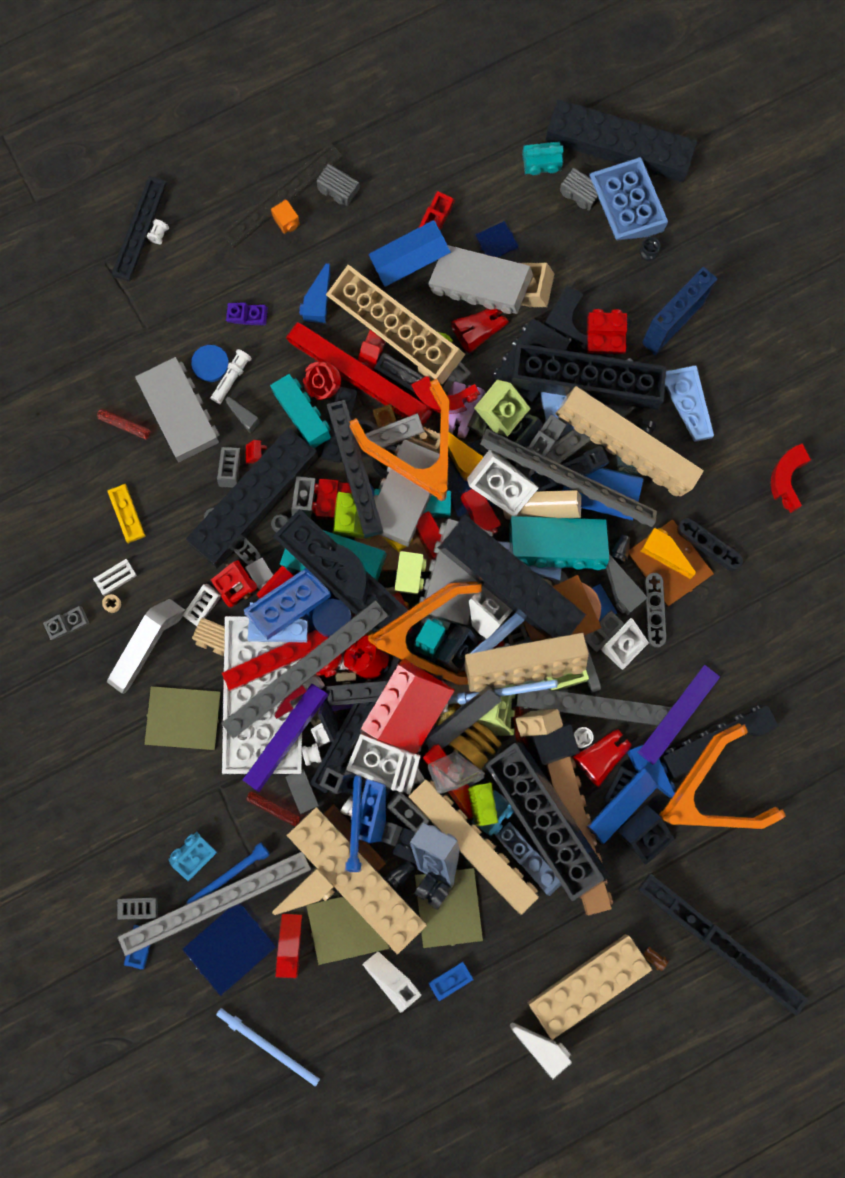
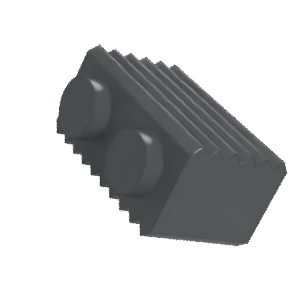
[317,164,360,206]
[560,168,599,210]
[387,792,430,833]

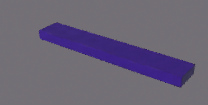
[637,665,720,765]
[243,683,328,792]

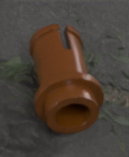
[642,947,669,971]

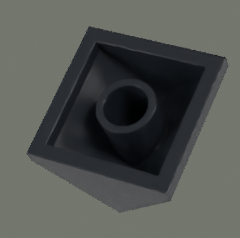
[528,722,579,766]

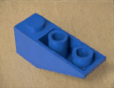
[627,745,676,798]

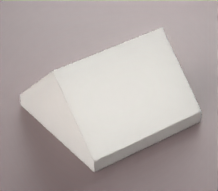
[601,618,649,670]

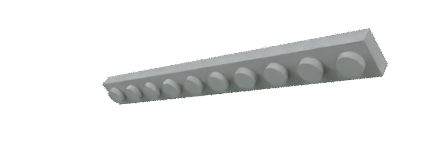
[118,852,311,956]

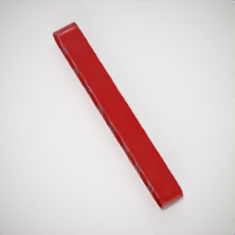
[286,322,433,426]

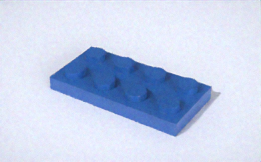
[244,568,331,640]

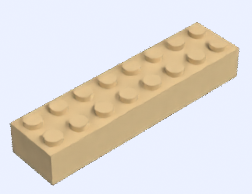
[326,265,465,385]
[555,386,703,496]
[409,780,539,915]
[287,808,427,954]

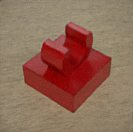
[246,440,267,464]

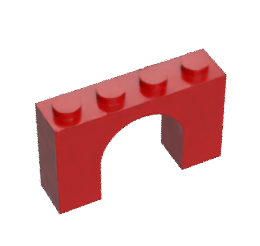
[415,489,501,560]

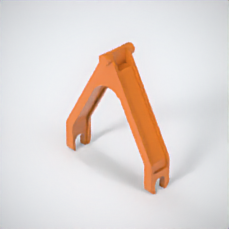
[349,379,449,501]
[368,581,482,685]
[659,724,786,829]

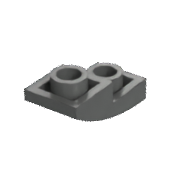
[43,606,90,640]

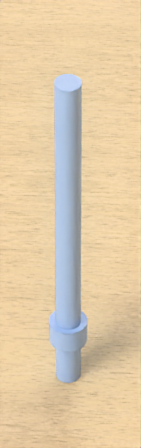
[448,680,558,705]
[216,1008,320,1086]

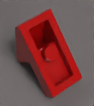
[358,330,386,371]

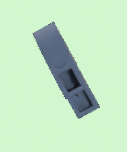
[495,822,561,896]

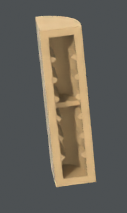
[503,491,582,519]

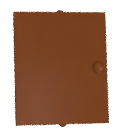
[629,519,714,607]
[523,575,602,642]

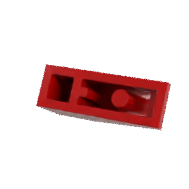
[276,914,302,978]

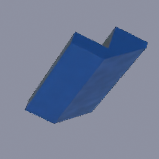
[369,220,451,287]
[562,460,643,520]
[587,769,658,844]

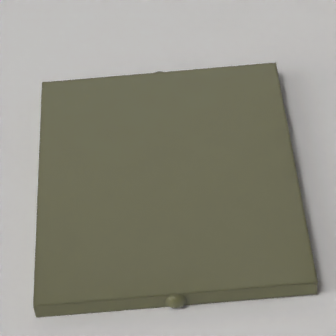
[144,687,221,750]
[415,868,483,948]
[306,897,389,965]

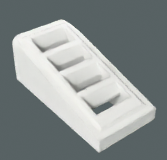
[182,584,221,626]

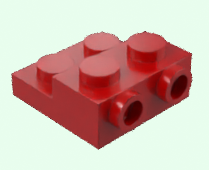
[587,309,627,354]
[312,479,352,521]

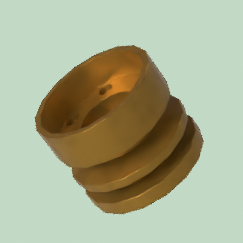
[449,722,502,770]

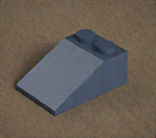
[410,823,460,888]

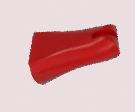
[451,308,509,353]
[573,729,632,786]

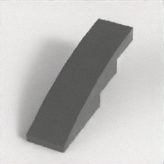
[515,414,567,480]

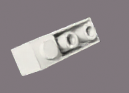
[362,952,421,1012]

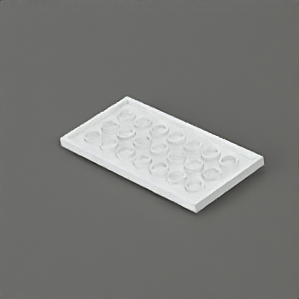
[222,617,303,774]

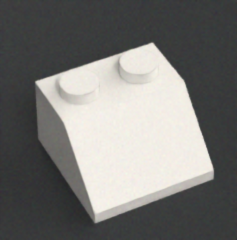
[469,586,513,639]

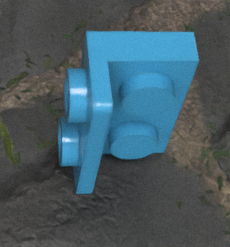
[472,790,514,836]
[169,832,217,881]

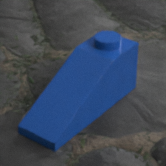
[300,264,331,323]
[359,779,386,843]

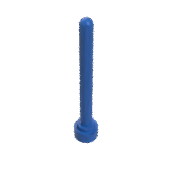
[345,775,362,872]
[187,843,270,905]

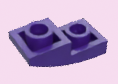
[226,303,268,325]

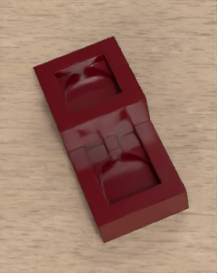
[274,685,307,719]

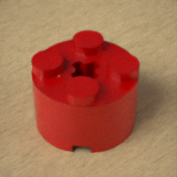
[343,635,389,679]

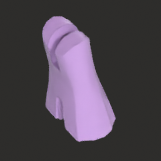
[448,382,485,439]

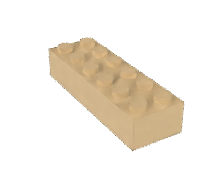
[465,633,588,692]
[527,934,652,1040]

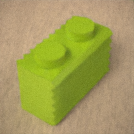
[468,783,498,827]

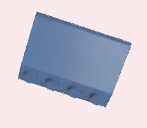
[589,157,668,240]

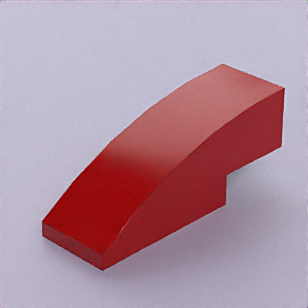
[419,191,455,230]

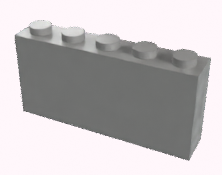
[429,245,533,314]
[135,357,220,462]
[374,440,440,547]
[419,519,493,627]

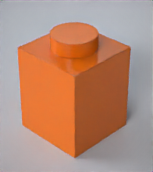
[271,200,300,234]

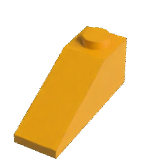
[448,433,483,481]
[641,528,696,579]

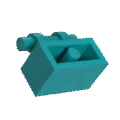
[522,142,563,175]

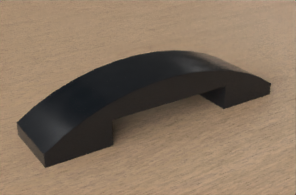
[531,446,609,492]

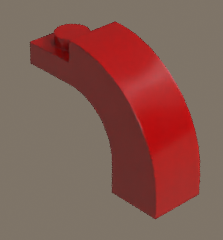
[411,376,481,414]
[771,444,811,513]

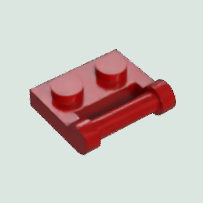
[211,560,257,607]

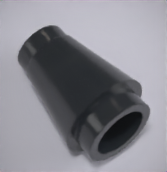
[610,535,631,564]
[385,860,414,890]

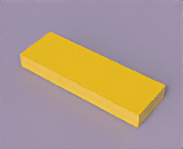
[108,484,146,543]

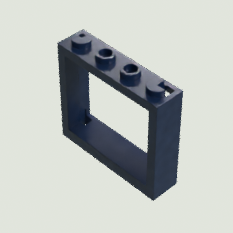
[642,267,717,355]

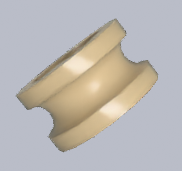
[102,594,121,613]

